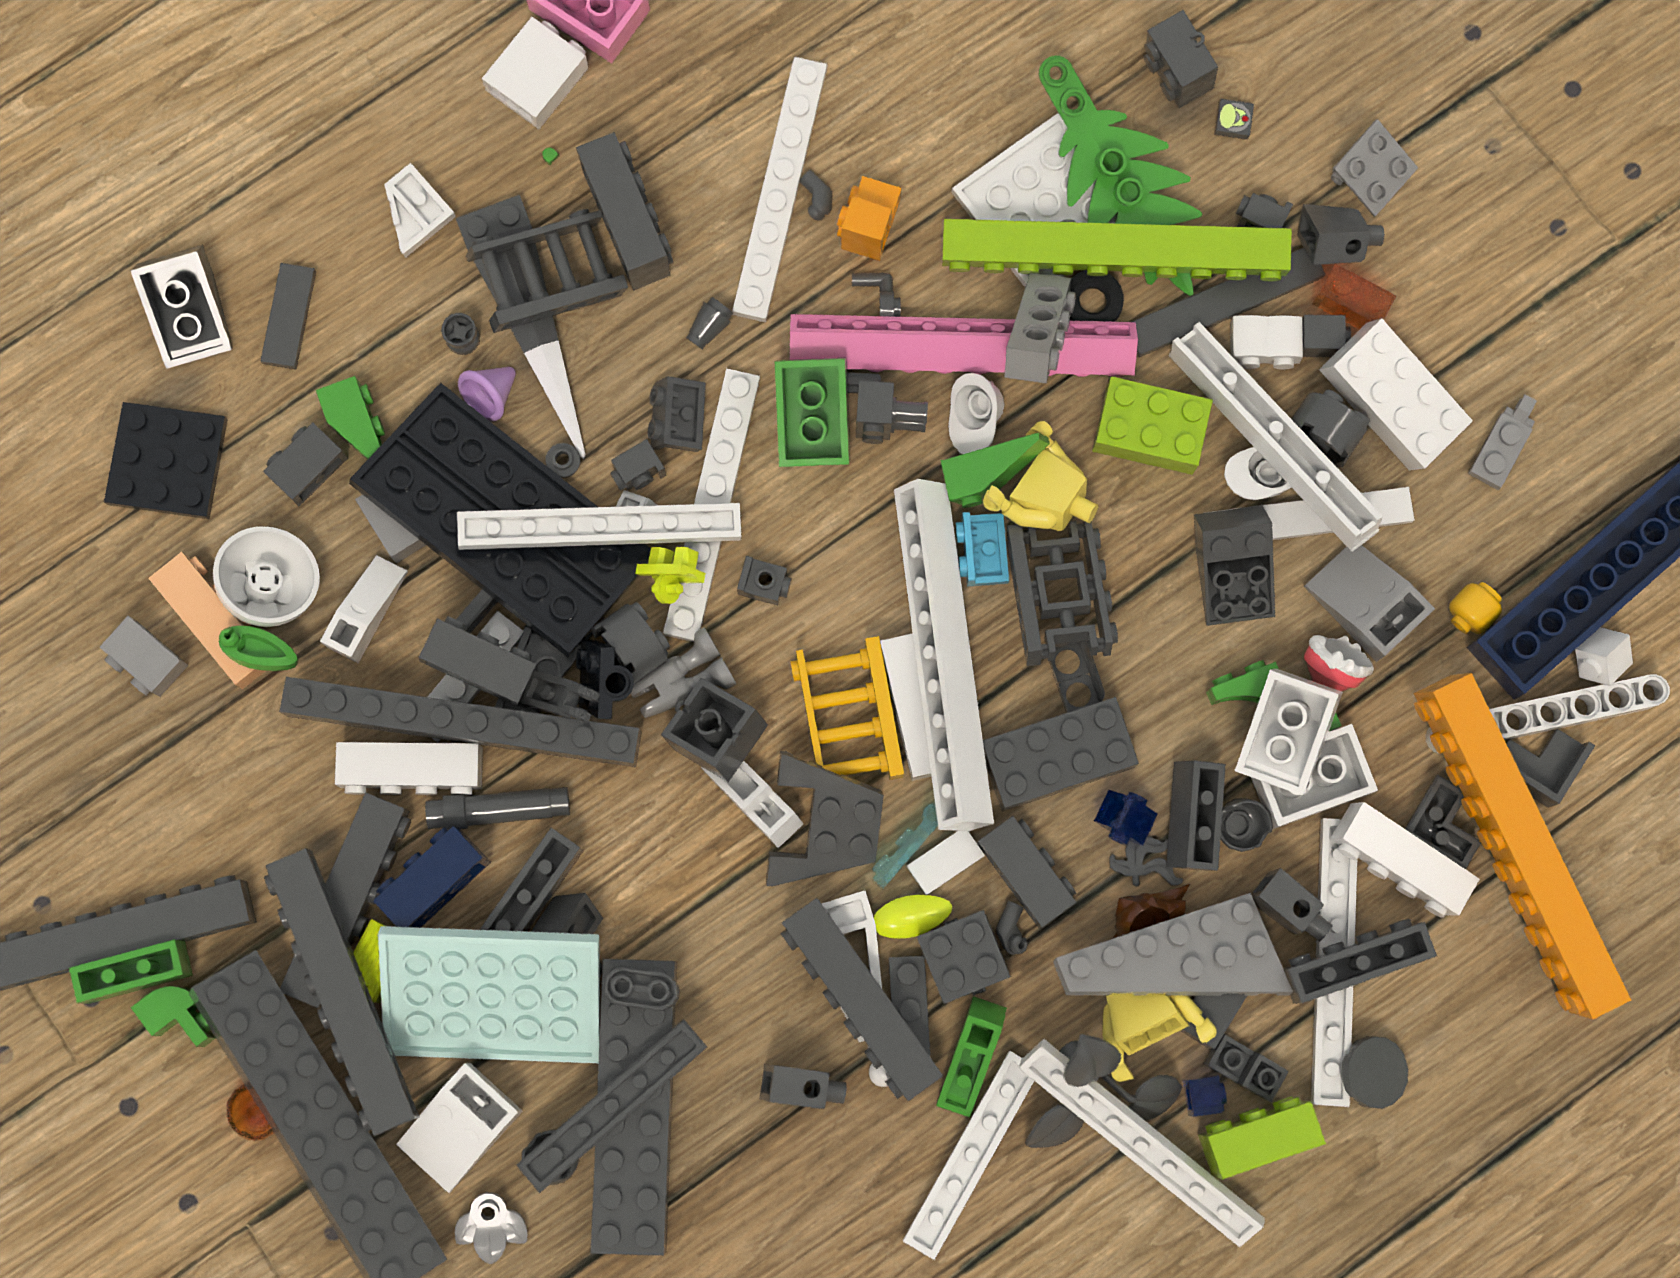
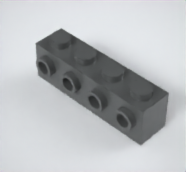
[1284,918,1437,1004]

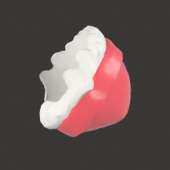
[1304,635,1374,691]

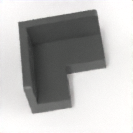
[1506,729,1595,808]
[531,893,603,976]

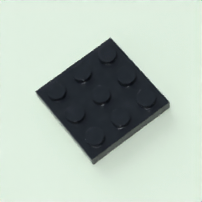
[104,402,228,519]

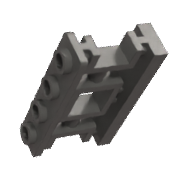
[1006,521,1118,666]

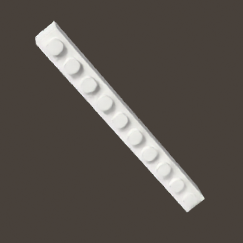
[894,479,994,831]

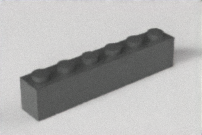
[280,792,411,1008]
[780,898,943,1101]

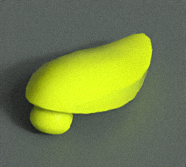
[874,895,952,938]

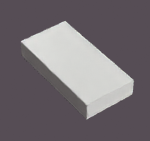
[906,831,985,895]

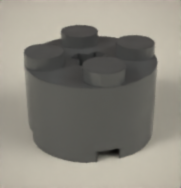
[1291,389,1370,468]
[592,602,670,684]

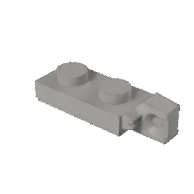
[1468,394,1537,490]

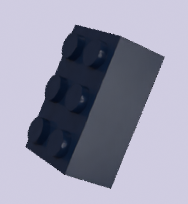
[373,826,491,928]

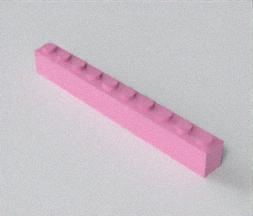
[790,314,1138,378]

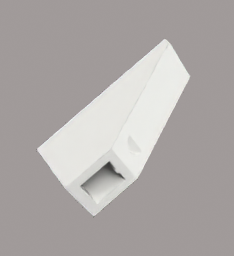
[320,555,408,663]

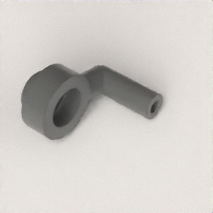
[852,273,901,317]

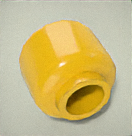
[1449,582,1502,634]

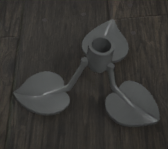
[1025,1034,1183,1148]

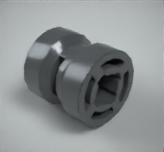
[441,313,480,355]

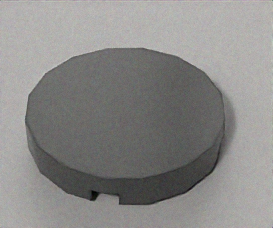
[1341,1036,1408,1109]

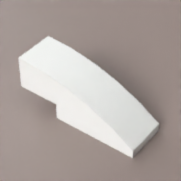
[701,761,804,848]

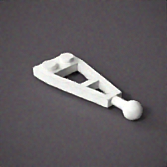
[822,890,890,1087]

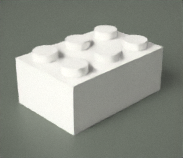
[1251,724,1378,830]

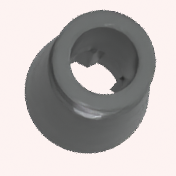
[686,297,734,350]

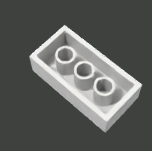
[1319,318,1473,471]

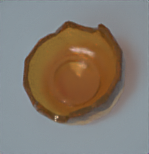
[227,1085,274,1142]

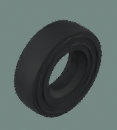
[1070,270,1124,322]

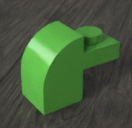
[130,986,216,1047]

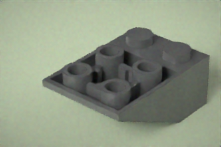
[1194,506,1275,626]

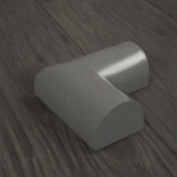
[1405,775,1481,870]

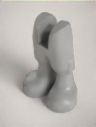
[630,627,737,718]

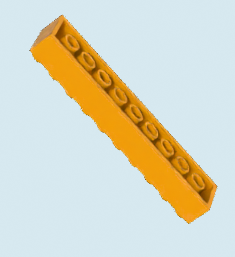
[1414,673,1631,1019]

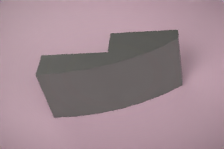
[1203,1034,1289,1103]

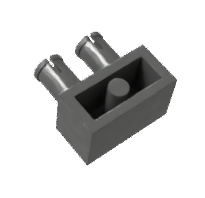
[856,381,928,444]

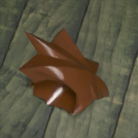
[1112,884,1190,939]

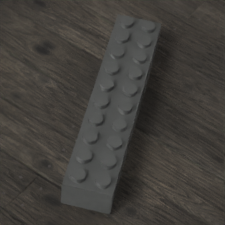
[189,950,447,1278]

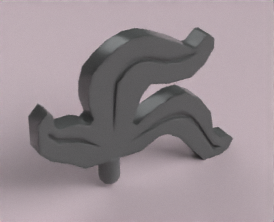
[1109,835,1183,887]

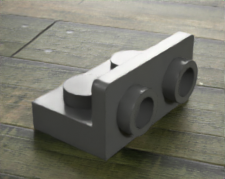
[648,376,706,452]

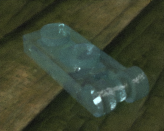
[872,803,938,890]

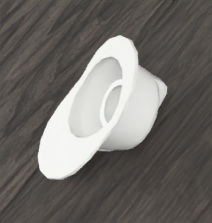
[949,373,1004,454]
[1224,447,1292,500]

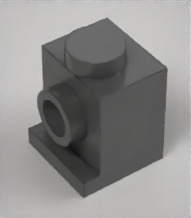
[1236,193,1293,228]
[610,439,667,491]
[737,556,792,606]

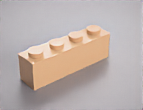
[148,552,265,689]

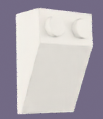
[1235,668,1343,796]

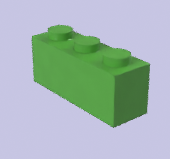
[69,940,193,1004]

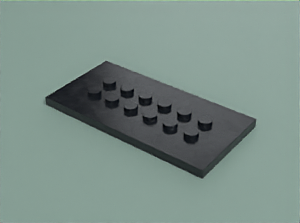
[349,383,651,657]

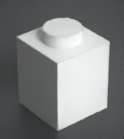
[1575,627,1633,686]

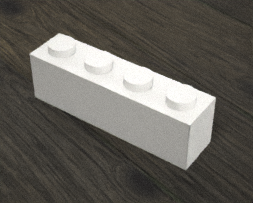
[880,633,931,781]
[335,742,483,796]
[1330,802,1480,918]

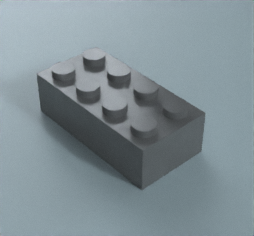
[576,132,674,291]
[983,697,1139,812]

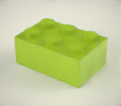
[1092,376,1213,475]
[1198,1096,1326,1179]

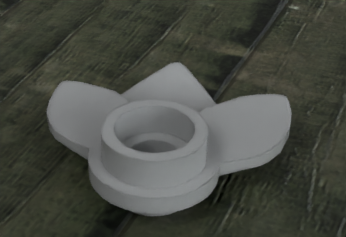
[455,1192,528,1264]

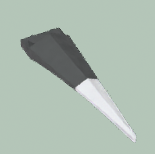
[456,195,585,458]

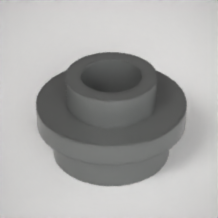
[546,443,581,478]

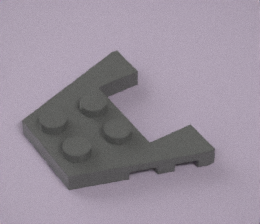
[766,751,884,886]

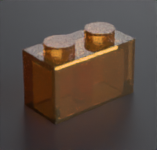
[1312,264,1396,329]

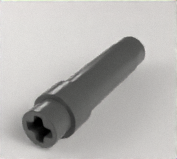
[425,787,570,830]

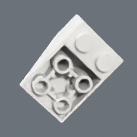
[396,1063,523,1193]

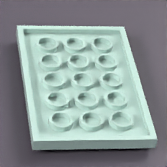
[378,926,600,1063]

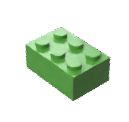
[775,357,851,467]

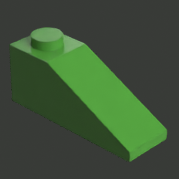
[941,433,1050,508]
[936,996,1007,1117]

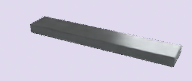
[1132,248,1326,358]
[516,1019,707,1193]

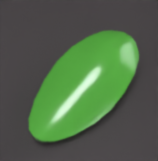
[219,625,298,671]

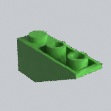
[316,376,385,460]

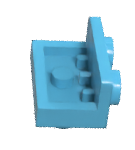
[956,512,1009,587]

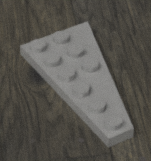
[1053,893,1293,996]

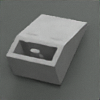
[1304,545,1435,662]

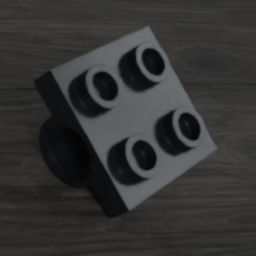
[576,640,634,719]

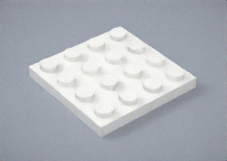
[952,113,1118,287]

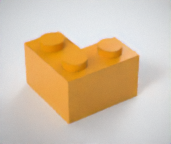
[837,176,902,261]

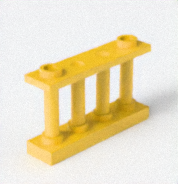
[790,636,904,780]

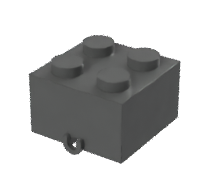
[1143,10,1218,108]
[661,678,768,782]
[917,910,1011,1004]

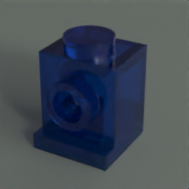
[1183,1075,1227,1117]

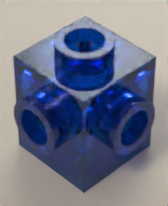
[1094,789,1158,846]

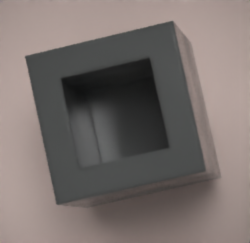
[1302,315,1351,357]

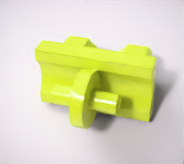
[635,547,706,604]

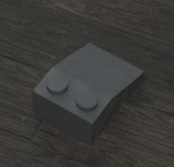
[130,245,233,369]

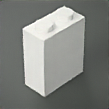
[482,17,589,129]

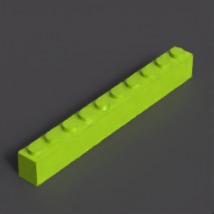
[942,219,1292,281]

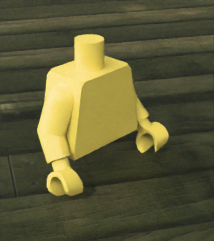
[983,421,1098,531]
[1102,994,1217,1082]

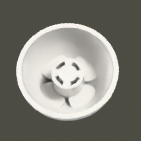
[213,527,320,627]

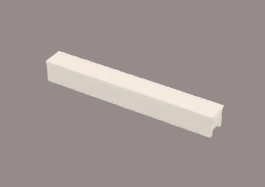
[1169,322,1383,552]

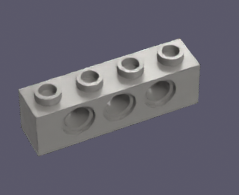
[1004,273,1076,383]

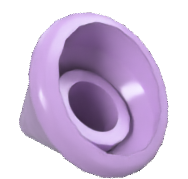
[458,367,516,421]

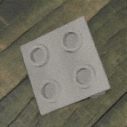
[1331,119,1418,217]

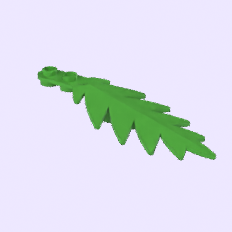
[1038,56,1202,296]

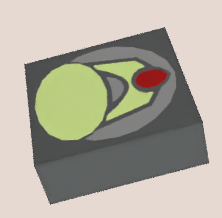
[1215,99,1254,140]

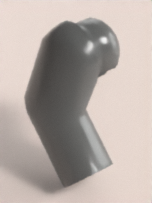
[800,170,832,221]
[996,901,1028,955]

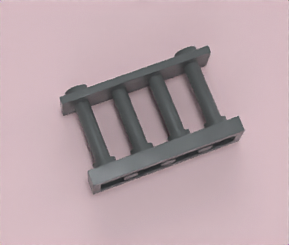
[466,209,628,333]

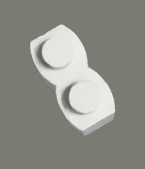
[1230,315,1303,369]

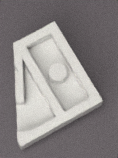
[384,163,456,258]

